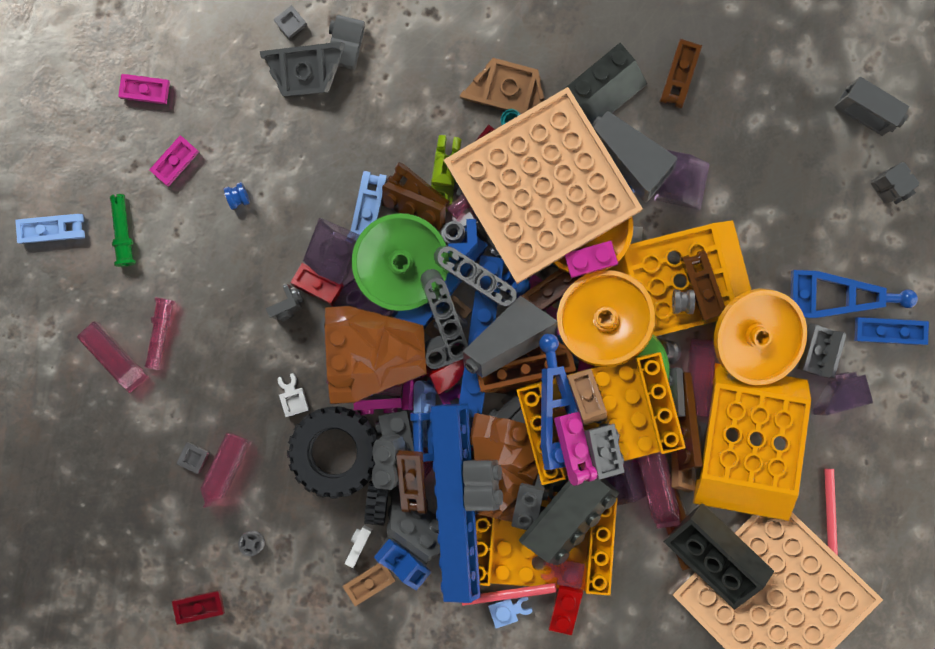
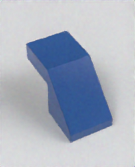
[448,219,477,270]
[374,539,432,591]

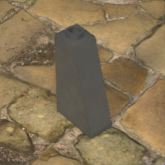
[592,111,678,203]
[463,296,558,378]

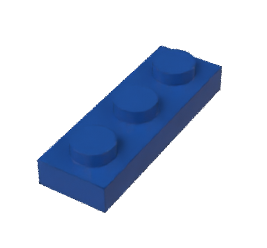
[854,317,929,345]

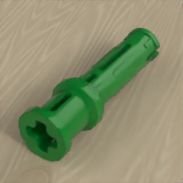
[109,194,136,267]

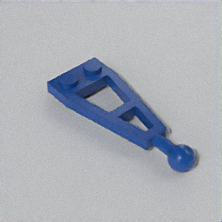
[790,270,918,318]
[539,333,578,470]

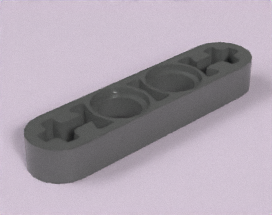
[434,246,516,306]

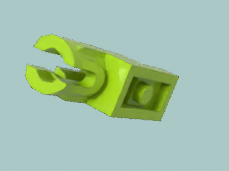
[431,135,462,212]

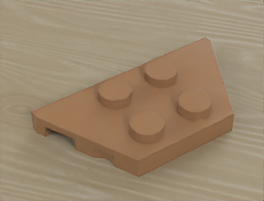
[460,58,544,114]

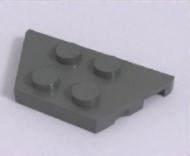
[260,42,345,97]
[387,487,440,562]

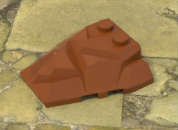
[325,306,426,404]
[470,413,539,522]

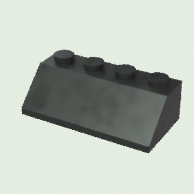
[564,42,647,125]
[519,466,620,565]
[663,503,774,610]

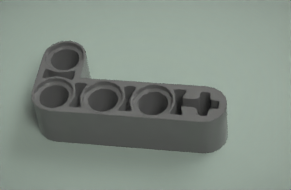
[420,269,468,369]

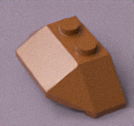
[477,343,576,393]

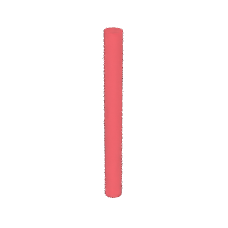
[824,469,838,556]
[462,583,557,606]

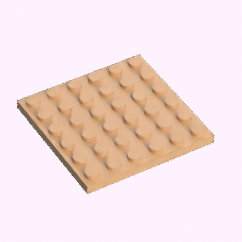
[444,87,643,284]
[673,512,883,649]

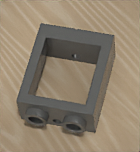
[835,77,910,136]

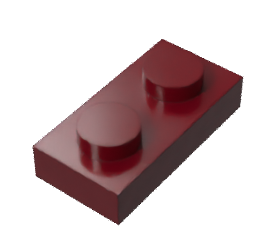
[172,590,225,625]

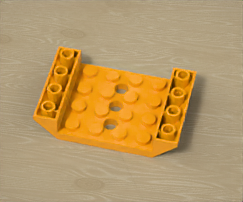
[609,220,751,336]
[517,352,686,485]
[693,363,811,521]
[475,492,617,595]

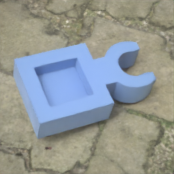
[488,597,533,628]

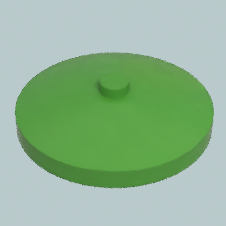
[352,213,449,311]

